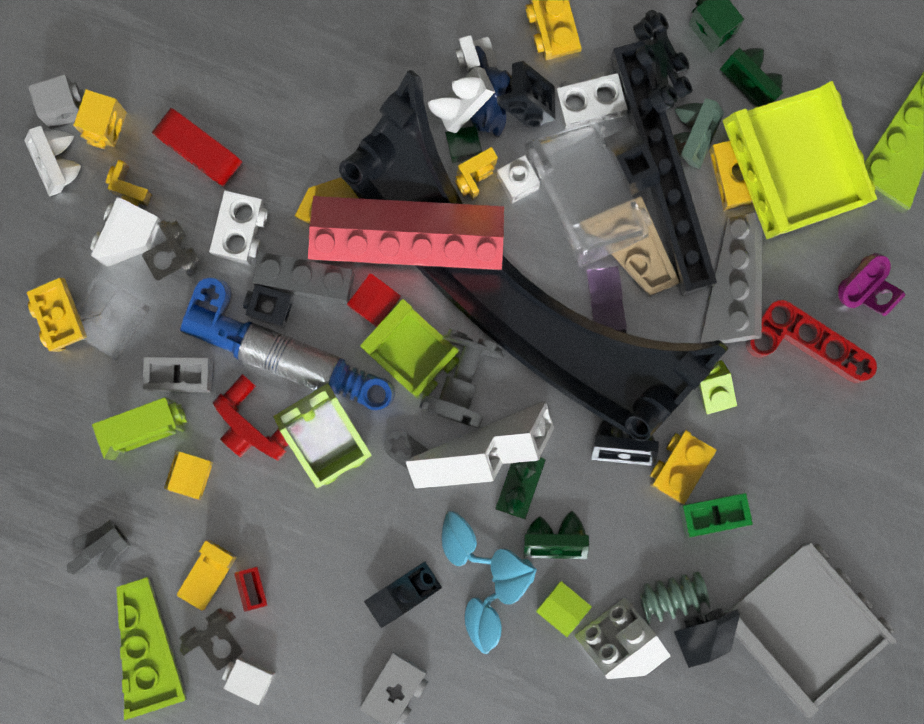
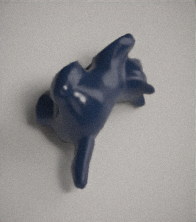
[470,45,512,137]

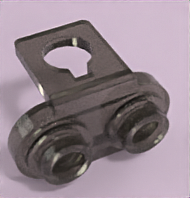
[142,219,202,281]
[179,607,243,670]

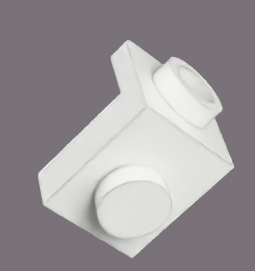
[455,35,497,73]

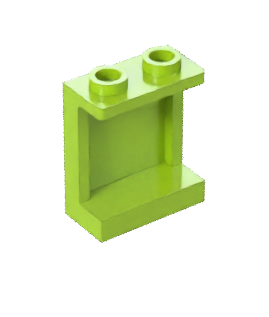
[360,299,460,399]

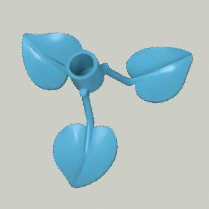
[442,511,537,654]

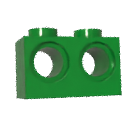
[679,493,753,538]

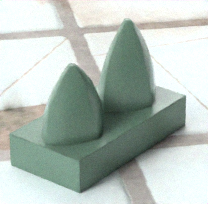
[673,98,724,169]

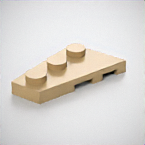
[583,197,680,297]

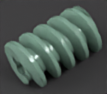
[640,572,710,625]

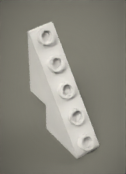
[406,401,554,488]

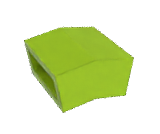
[536,581,592,637]

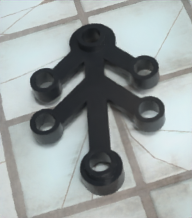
[633,10,693,113]

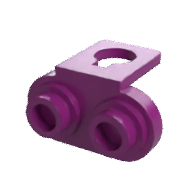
[838,253,906,316]

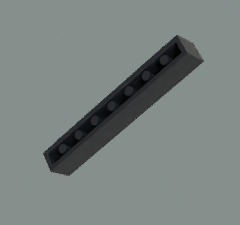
[611,41,717,296]

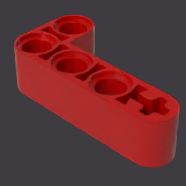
[746,300,877,383]

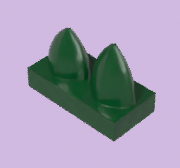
[720,47,784,107]
[495,457,546,520]
[524,511,589,559]

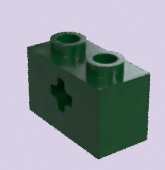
[689,0,745,53]

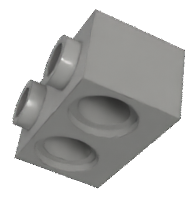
[143,357,213,393]

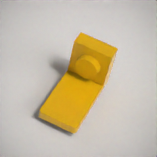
[177,540,237,611]

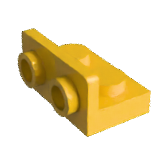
[525,0,582,61]
[455,147,498,201]
[26,278,87,352]
[650,430,717,505]

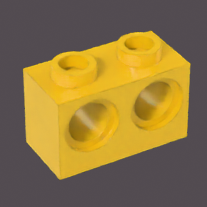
[73,89,127,149]

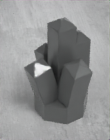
[67,520,131,574]

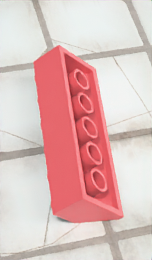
[308,196,504,270]

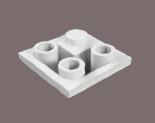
[90,197,162,267]
[575,597,670,679]

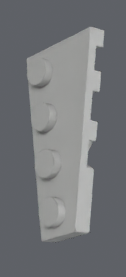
[700,212,762,344]

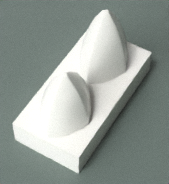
[428,66,495,133]
[24,126,81,197]

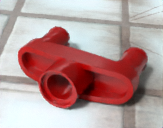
[212,374,303,461]

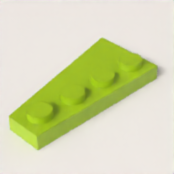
[864,72,924,210]
[116,577,187,721]

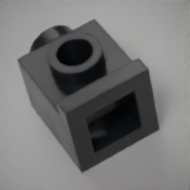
[243,284,294,329]

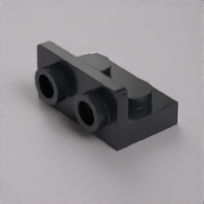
[497,60,555,127]

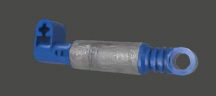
[180,278,395,410]

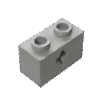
[28,75,84,129]
[359,652,429,724]

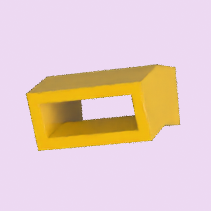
[164,450,213,500]

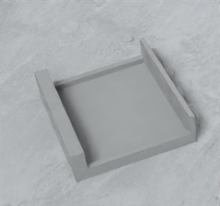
[727,542,897,718]

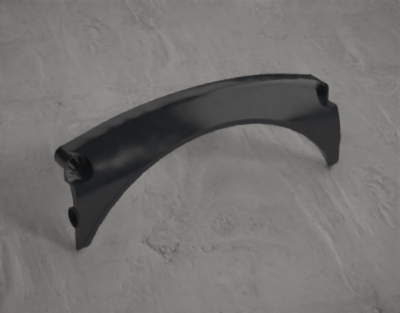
[339,70,729,441]

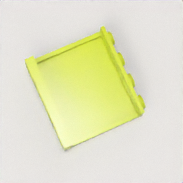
[722,81,877,239]

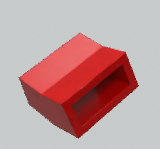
[347,273,401,328]
[234,567,268,612]

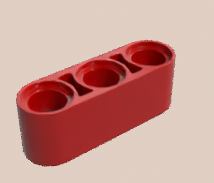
[151,108,243,187]

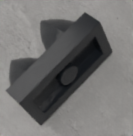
[591,420,659,466]

